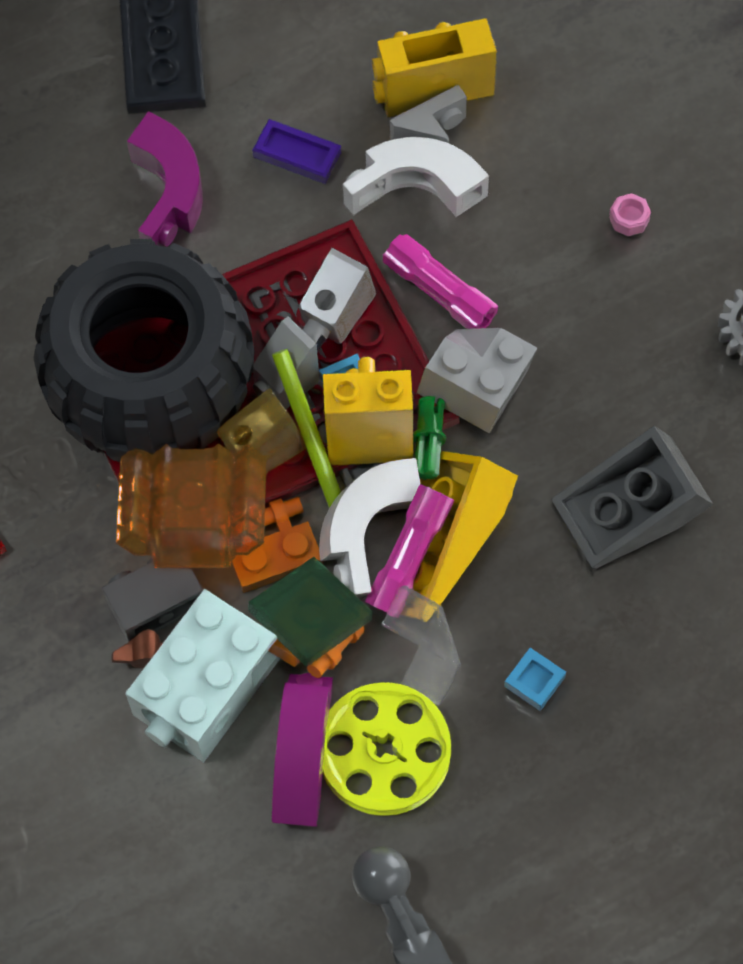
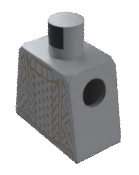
[299,248,376,353]

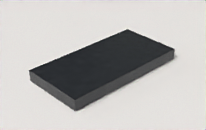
[120,0,206,114]

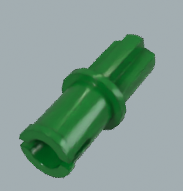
[413,396,446,480]

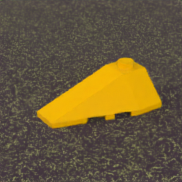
[401,451,518,622]

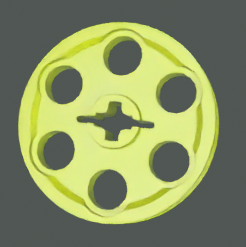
[322,682,451,816]

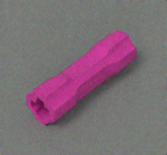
[383,234,498,329]
[365,484,455,618]

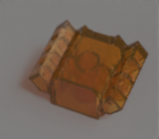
[116,444,266,568]

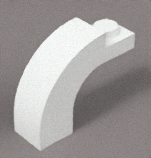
[343,137,489,217]
[319,458,420,601]

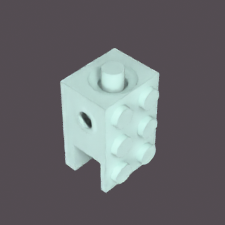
[125,589,280,763]

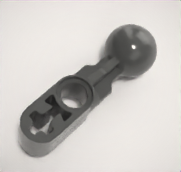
[352,847,452,964]

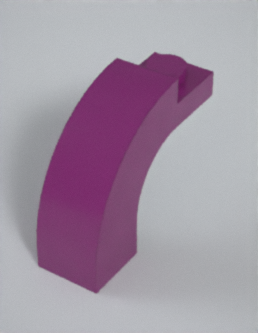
[127,111,203,247]
[272,673,333,827]

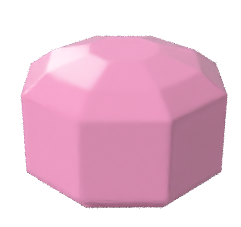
[609,193,651,236]

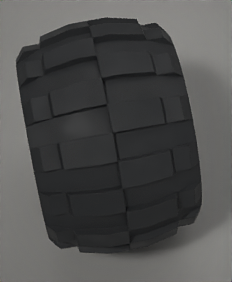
[33,239,254,465]

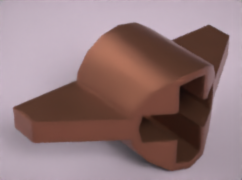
[111,629,163,669]

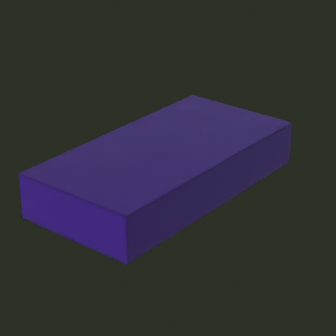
[252,119,342,184]

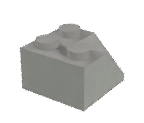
[417,328,537,434]

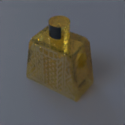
[205,388,307,481]

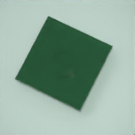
[248,556,373,667]

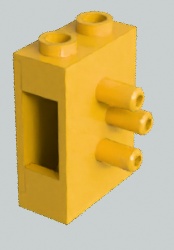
[372,18,497,118]
[323,357,413,465]

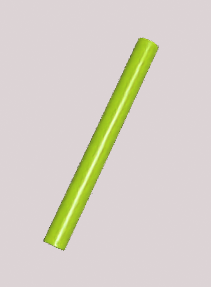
[272,349,341,508]

